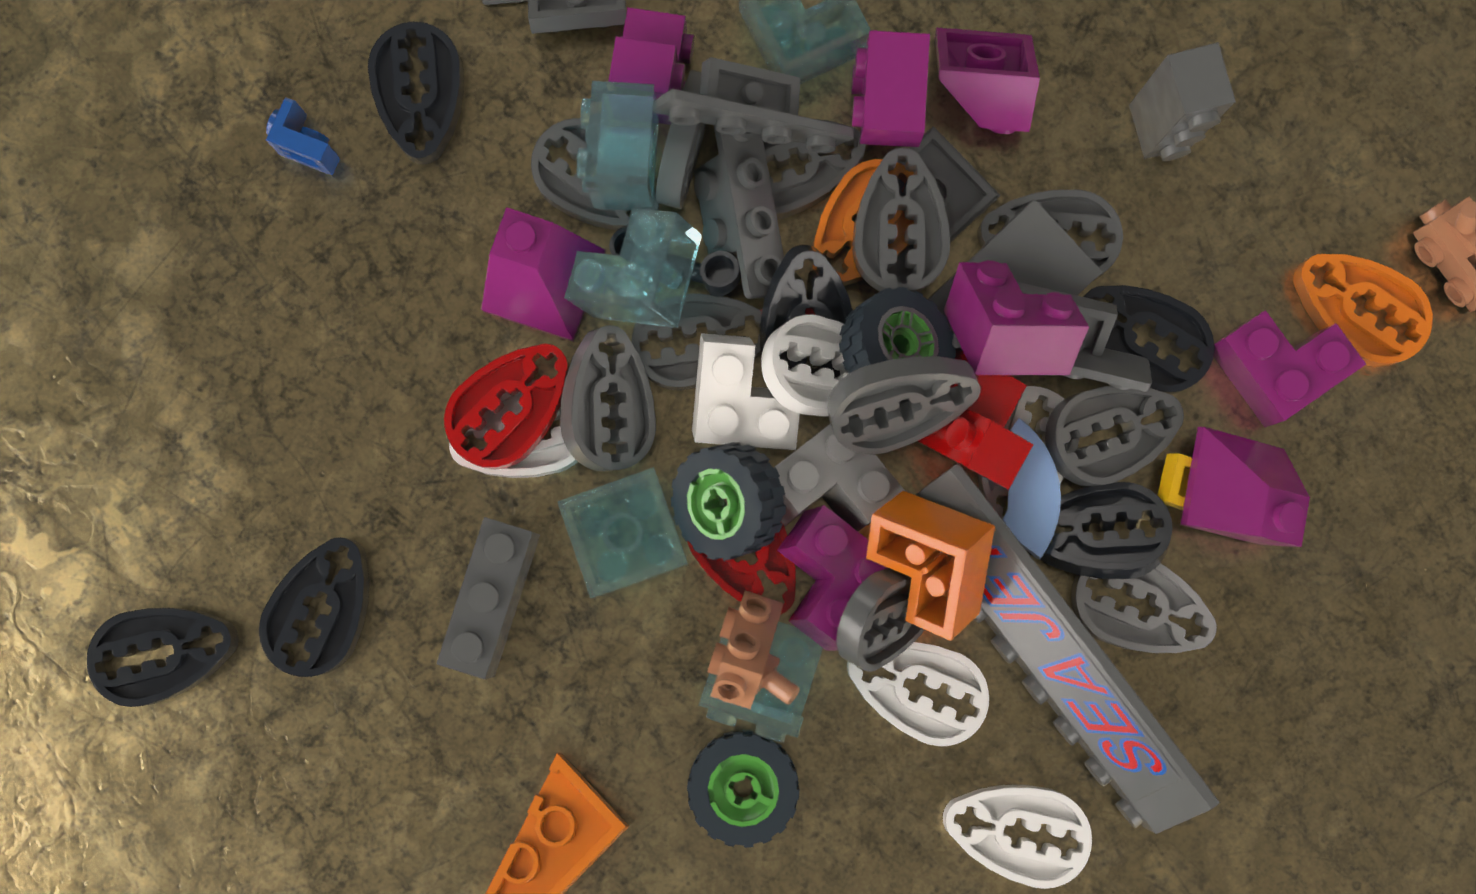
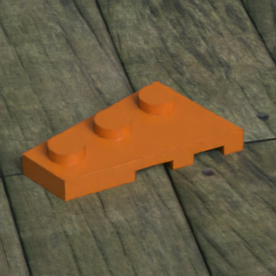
[485,753,630,894]

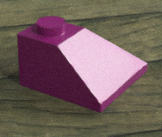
[935,27,1040,134]
[481,207,606,342]
[1180,426,1310,547]

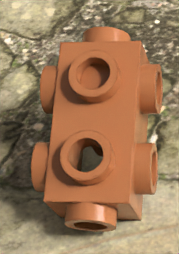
[1413,196,1476,312]
[707,591,800,709]

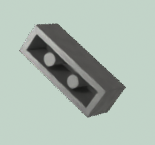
[1129,43,1236,161]
[436,517,540,679]

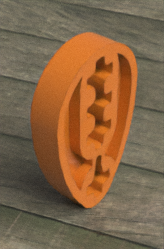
[811,159,914,286]
[1293,254,1433,367]

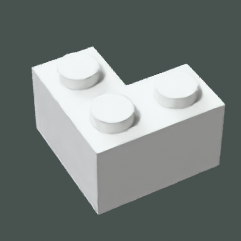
[692,333,800,450]

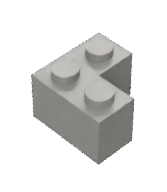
[774,423,905,532]

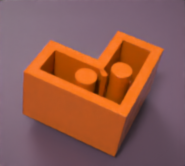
[866,491,995,641]

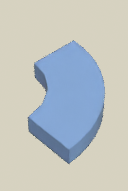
[1003,418,1061,560]

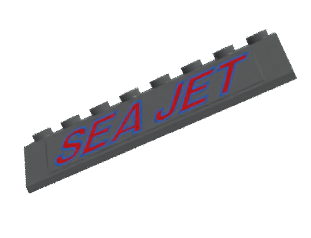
[915,463,1220,834]

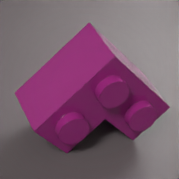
[608,7,695,125]
[851,30,930,148]
[944,260,1089,375]
[1213,310,1366,427]
[777,505,888,651]

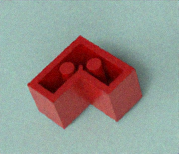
[918,349,1034,490]

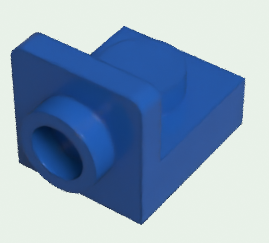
[266,97,340,176]

